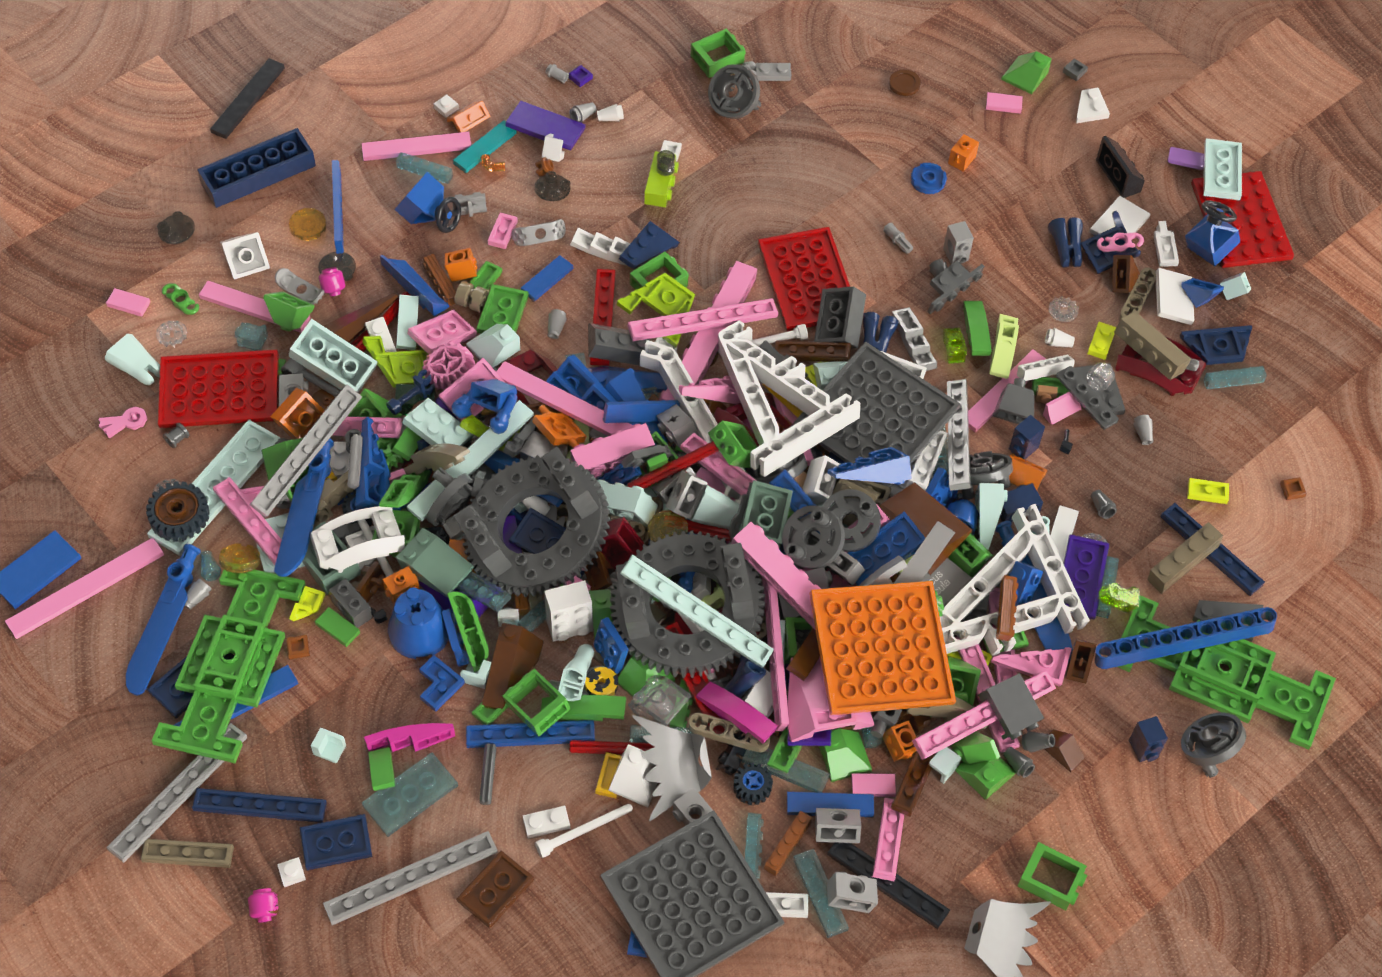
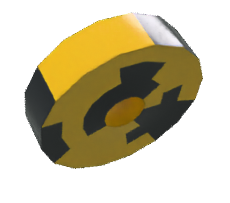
[585,667,618,696]

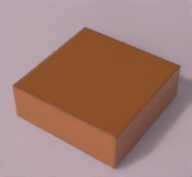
[1280,477,1307,500]
[286,635,310,660]

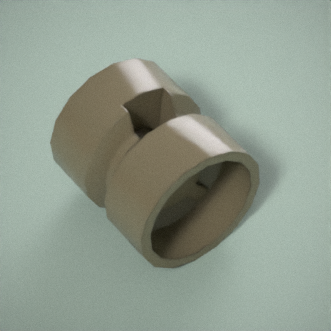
[454,281,489,313]

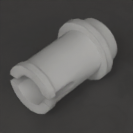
[546,64,569,83]

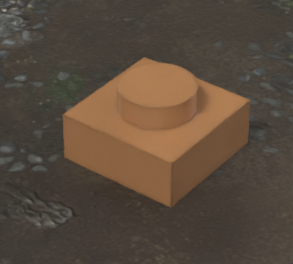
[1035,385,1058,404]

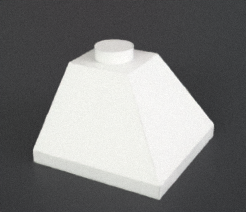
[220,232,270,279]
[608,744,657,808]

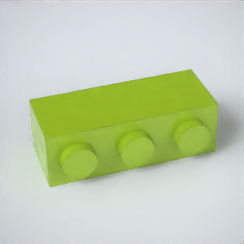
[644,151,679,207]

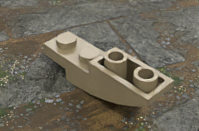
[404,443,470,475]
[313,471,355,528]
[906,697,986,729]

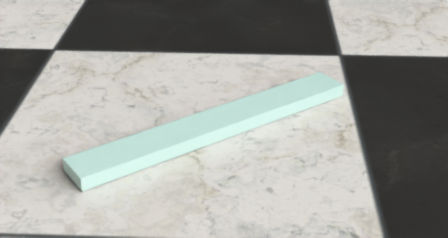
[407,400,534,522]
[620,555,774,668]

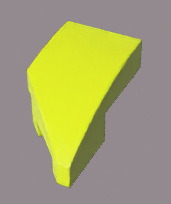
[289,586,326,621]

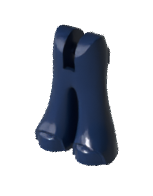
[1048,217,1083,267]
[863,312,899,353]
[724,655,766,699]

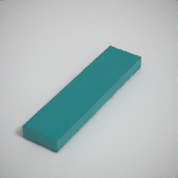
[453,120,517,173]

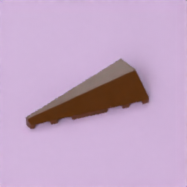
[324,293,399,343]

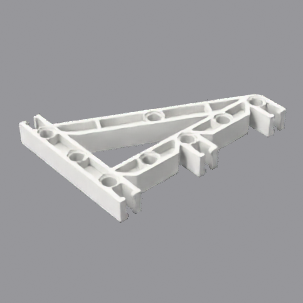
[718,320,860,477]
[939,504,1090,656]

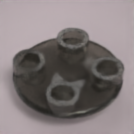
[534,171,571,201]
[157,211,195,244]
[318,252,356,281]

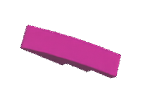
[696,681,777,744]
[364,723,455,752]

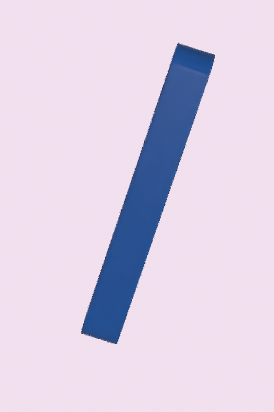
[1094,607,1277,669]

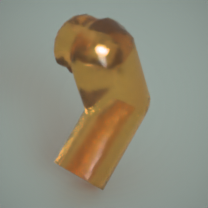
[480,154,506,172]

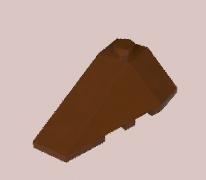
[482,623,544,709]

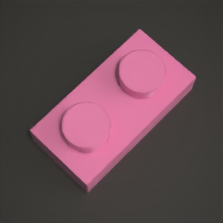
[488,213,518,249]

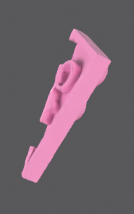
[991,647,1072,687]

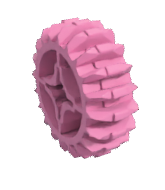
[422,342,475,390]

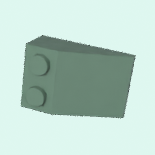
[740,480,793,549]
[302,521,361,595]
[396,528,474,597]

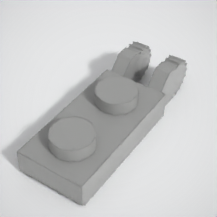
[742,61,791,81]

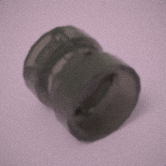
[657,150,675,176]

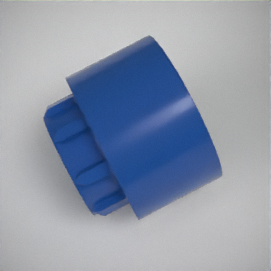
[947,499,979,536]

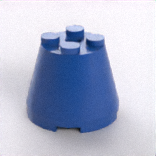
[388,588,449,659]

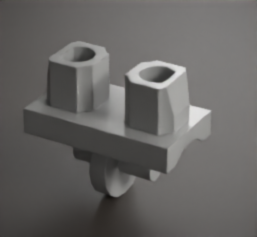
[453,192,487,217]

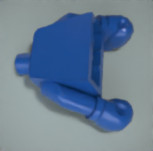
[451,379,517,434]

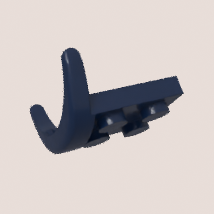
[1081,211,1141,274]

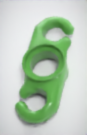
[162,283,199,315]

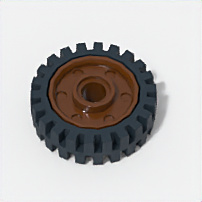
[146,481,210,542]

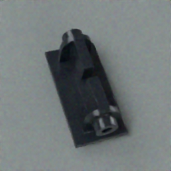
[716,731,751,775]

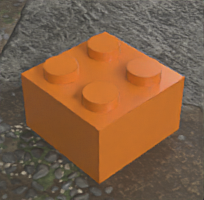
[270,388,325,439]

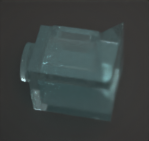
[235,322,268,351]

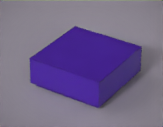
[568,65,593,87]

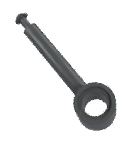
[281,358,340,397]

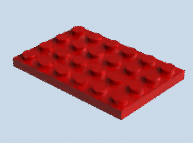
[1191,171,1294,268]
[758,227,850,331]
[158,350,279,428]

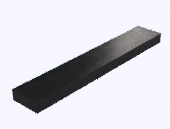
[210,58,285,139]
[827,842,950,929]

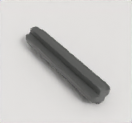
[479,743,496,805]

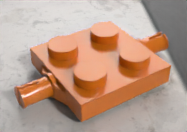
[532,405,587,448]

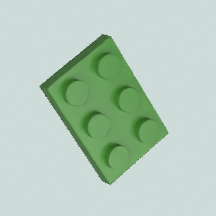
[476,284,529,334]

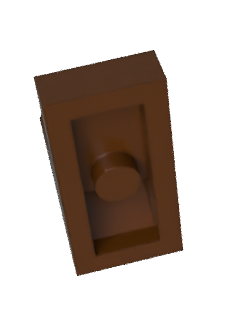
[585,551,614,591]

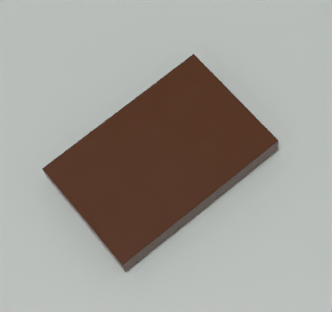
[456,850,534,928]

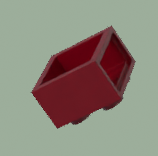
[600,517,645,570]

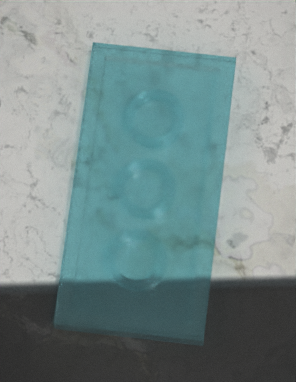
[362,752,458,837]

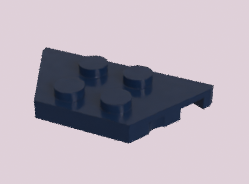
[1180,325,1252,365]

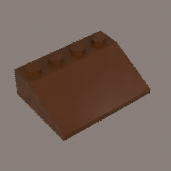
[879,482,972,576]

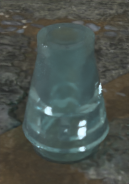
[200,551,221,581]

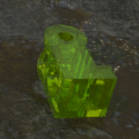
[943,327,967,364]
[1098,582,1139,613]

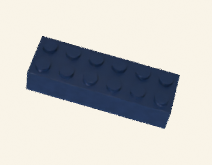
[197,128,316,208]

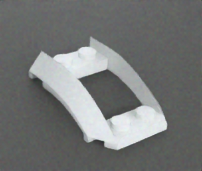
[310,506,405,573]

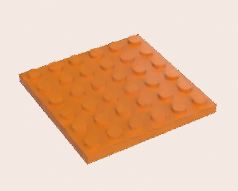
[809,581,956,715]

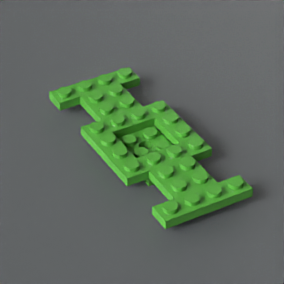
[152,563,306,763]
[1118,595,1336,750]

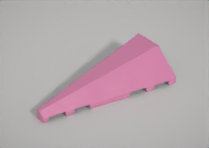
[679,375,741,404]

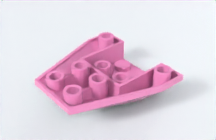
[787,657,874,742]

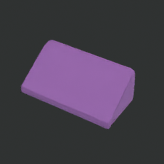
[1167,147,1204,170]

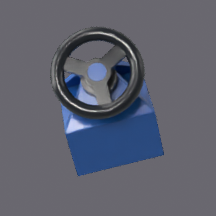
[394,172,461,233]
[1185,200,1240,267]

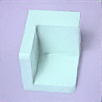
[1220,272,1251,300]
[460,660,492,689]
[311,728,346,763]
[929,747,961,784]

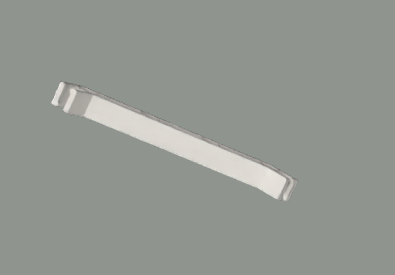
[640,340,745,504]

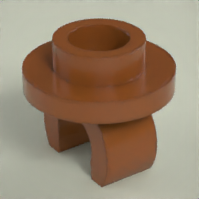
[535,157,554,176]

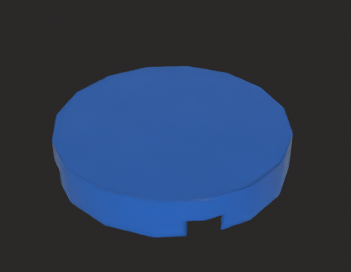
[911,163,947,194]

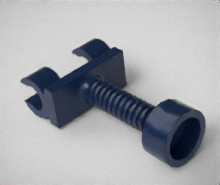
[386,370,434,416]

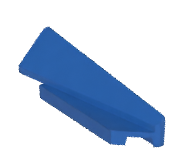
[380,255,449,316]

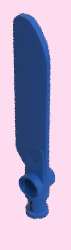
[274,438,334,577]
[995,521,1072,663]
[125,544,201,695]

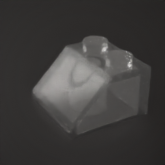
[628,675,692,726]

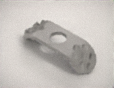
[512,219,566,246]
[275,268,325,305]

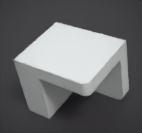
[542,134,565,162]

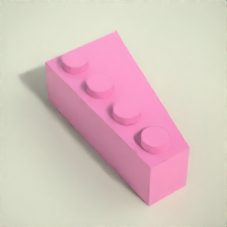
[571,423,655,478]

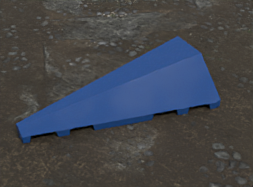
[546,355,637,425]
[605,368,670,461]
[355,417,401,511]

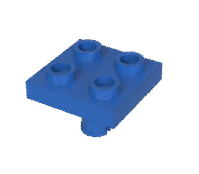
[926,467,958,509]
[593,617,629,674]

